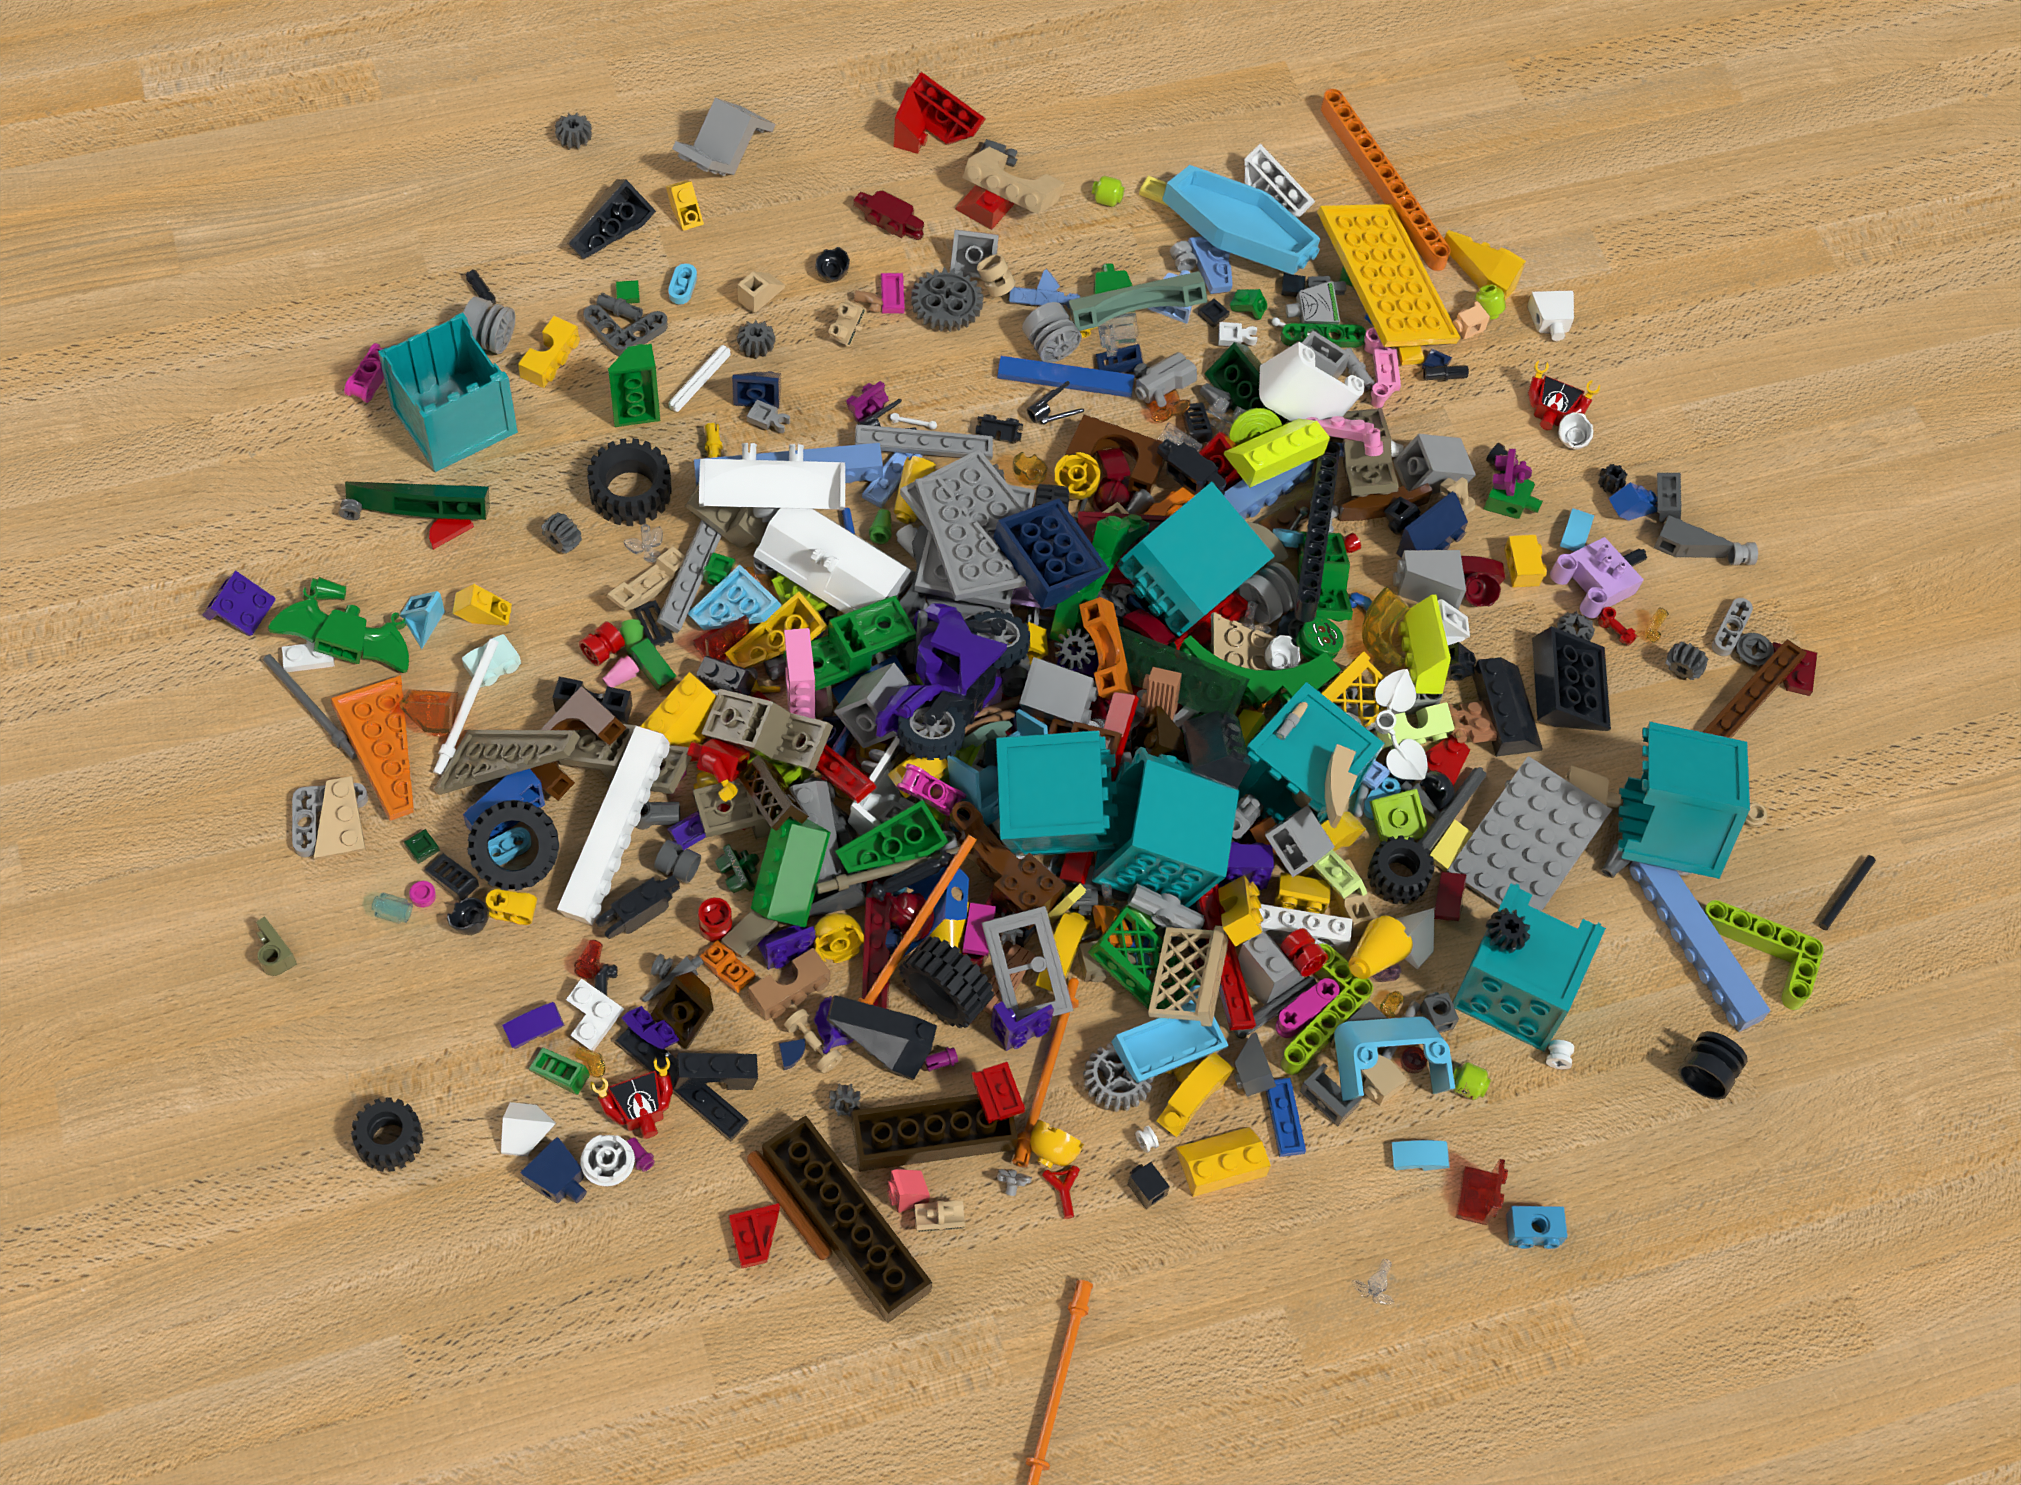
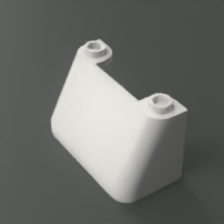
[1259,342,1364,422]

